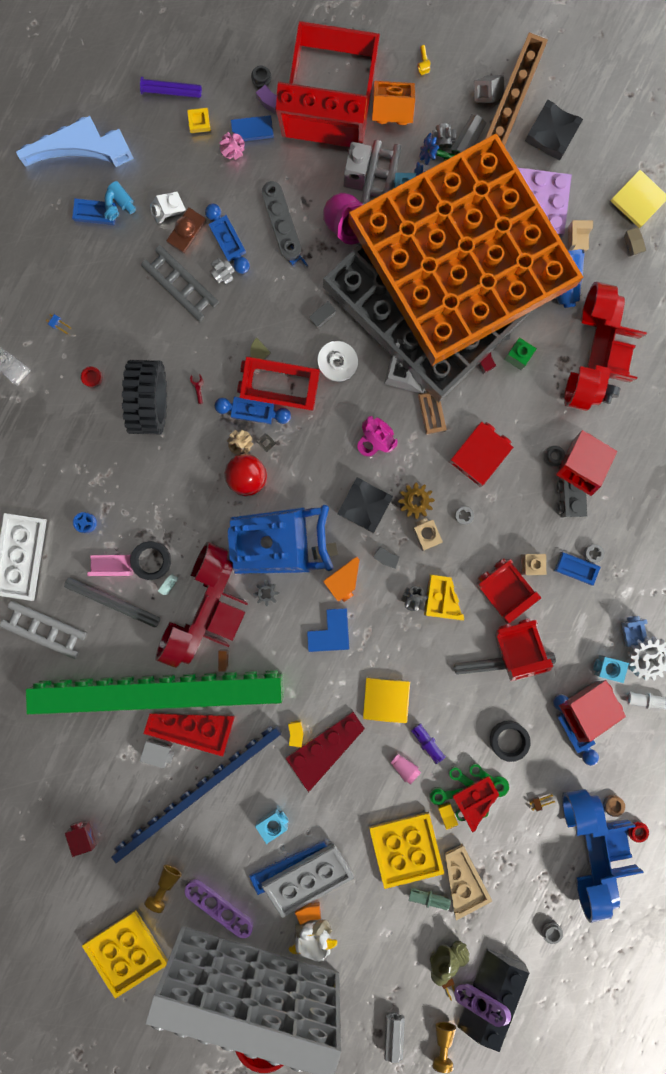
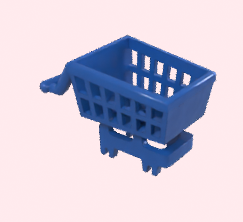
[228,505,334,574]

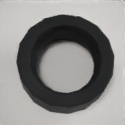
[130,541,171,580]
[490,721,531,762]

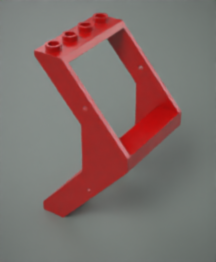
[276,21,380,147]

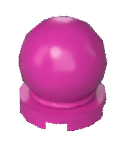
[323,193,364,245]

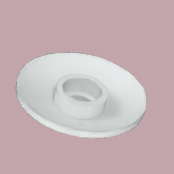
[317,341,358,381]

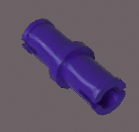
[411,723,446,764]

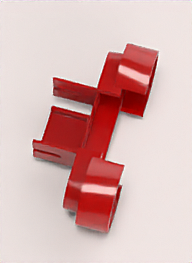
[564,281,647,411]

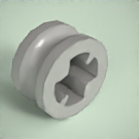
[455,506,474,525]
[584,544,604,563]

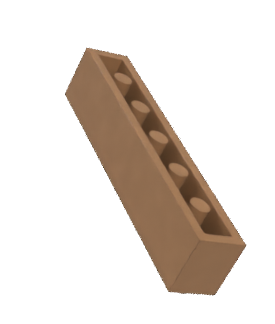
[485,32,548,146]

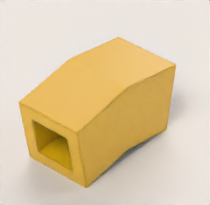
[288,720,304,747]
[437,801,458,830]

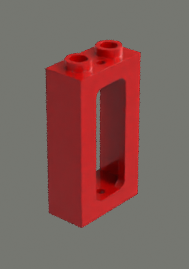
[237,357,320,411]

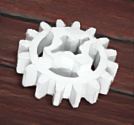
[627,636,666,681]

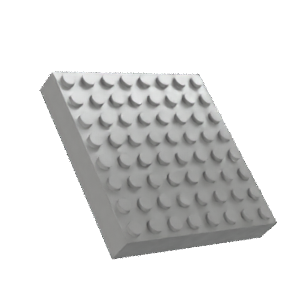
[146,926,341,1074]

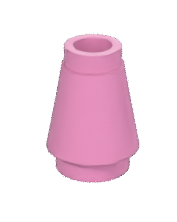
[391,754,421,785]

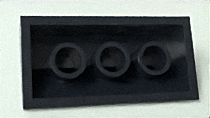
[457,949,530,1052]

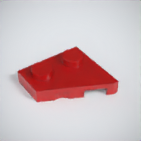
[452,775,499,833]

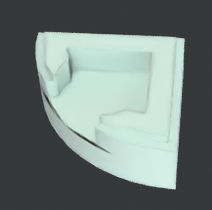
[158,574,178,595]

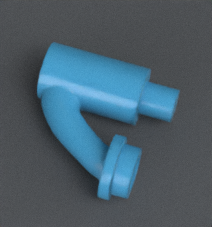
[104,181,136,221]

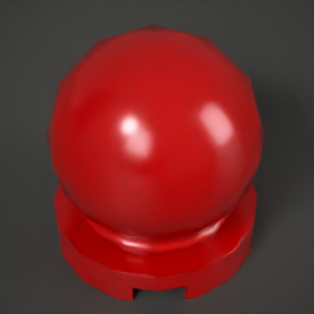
[224,454,267,497]

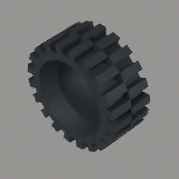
[122,360,167,435]

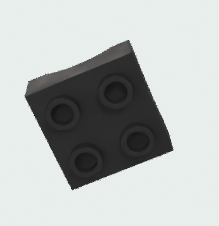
[525,99,583,161]
[338,477,393,533]

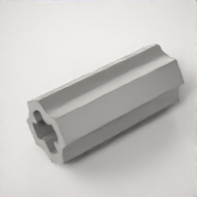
[451,114,487,155]
[384,1013,405,1063]

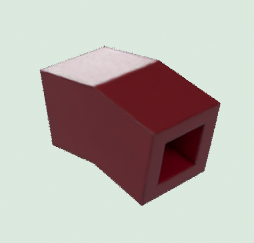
[478,352,496,374]

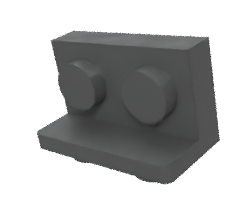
[556,477,587,518]

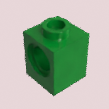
[504,337,537,370]

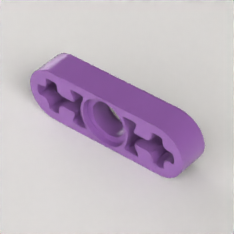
[454,984,511,1027]

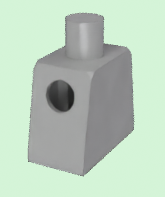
[343,142,372,191]

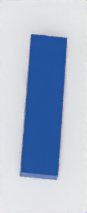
[249,841,327,895]

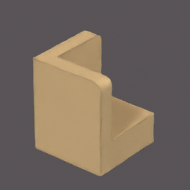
[568,220,593,251]

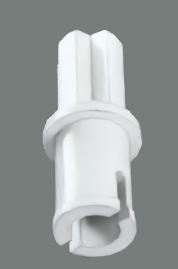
[627,692,666,709]

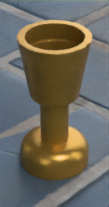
[144,865,182,913]
[432,1022,456,1073]

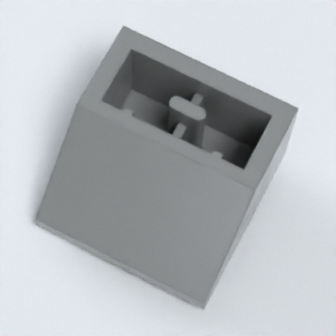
[384,339,425,394]

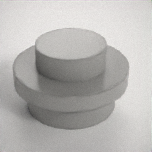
[542,922,563,944]

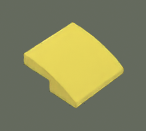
[610,170,666,228]

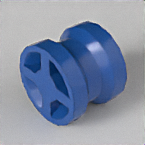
[73,512,97,533]

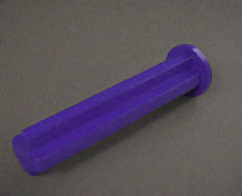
[140,76,202,98]

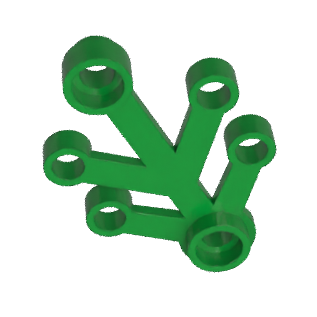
[429,763,509,821]

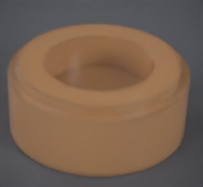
[603,795,625,817]

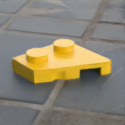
[424,574,464,621]

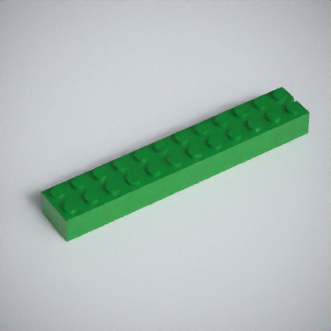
[26,670,284,715]

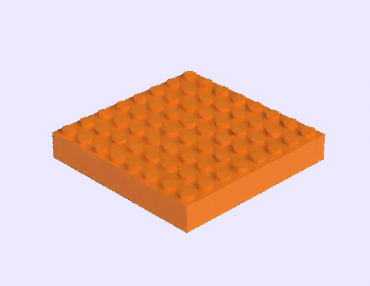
[348,133,583,366]

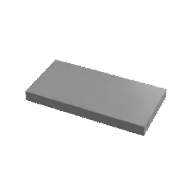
[262,843,354,918]

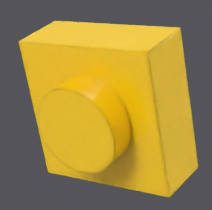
[187,108,211,133]

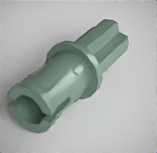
[409,888,451,910]

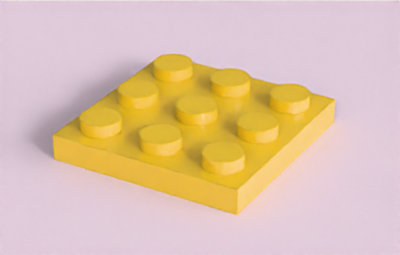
[369,811,444,889]
[82,910,168,999]

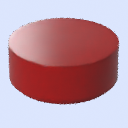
[81,366,103,388]

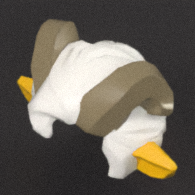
[288,919,337,962]

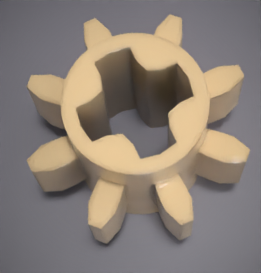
[227,430,254,455]

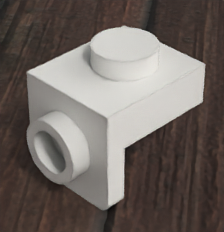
[150,192,186,224]

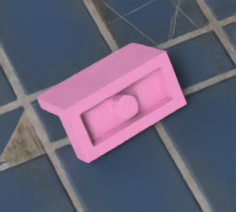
[87,555,133,576]

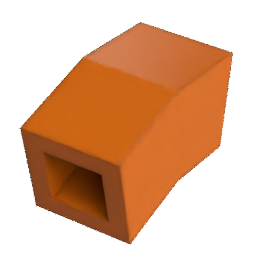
[295,902,321,925]

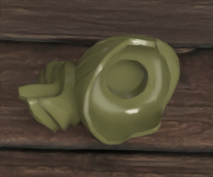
[430,941,470,986]

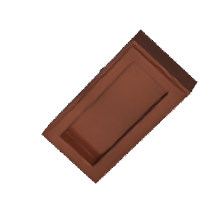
[166,207,207,253]

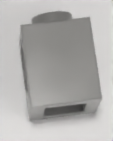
[140,738,174,768]

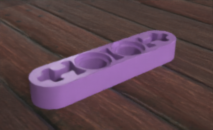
[184,879,253,939]

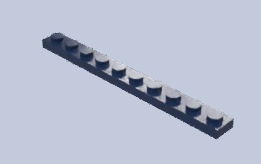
[111,725,282,863]

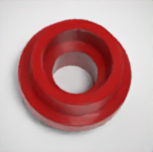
[628,821,649,843]

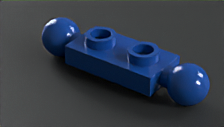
[205,203,250,274]
[214,397,291,425]
[553,694,599,766]

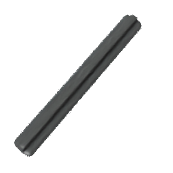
[64,578,160,628]
[454,652,556,675]

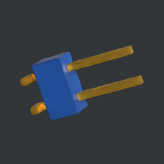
[46,314,71,334]

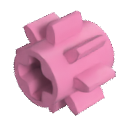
[219,132,245,160]

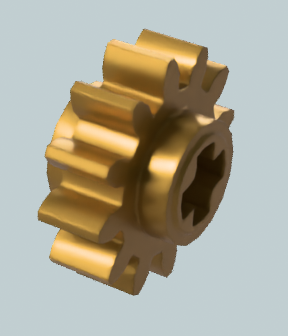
[398,482,435,519]

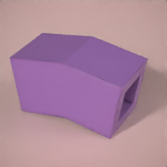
[256,85,277,114]

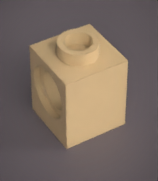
[412,518,443,551]
[521,554,547,575]

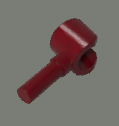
[190,374,204,404]

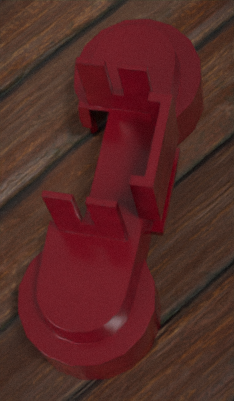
[155,542,248,668]

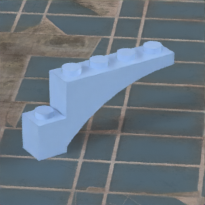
[16,116,134,167]

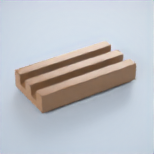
[418,392,447,435]

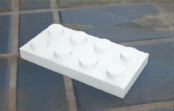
[0,513,47,601]

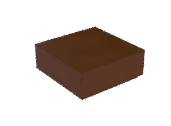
[218,649,229,672]

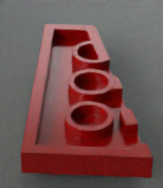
[143,714,235,757]

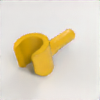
[417,45,430,76]

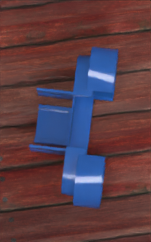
[562,789,644,923]

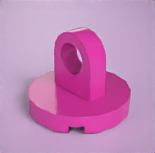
[357,416,398,456]

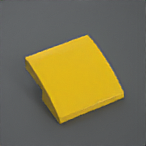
[363,677,410,723]

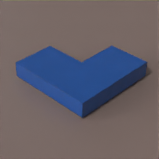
[307,608,349,652]

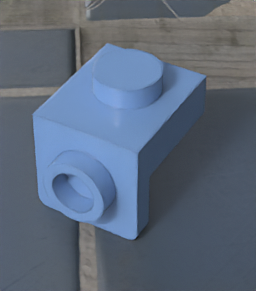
[621,616,647,647]

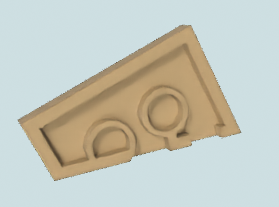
[445,844,492,920]

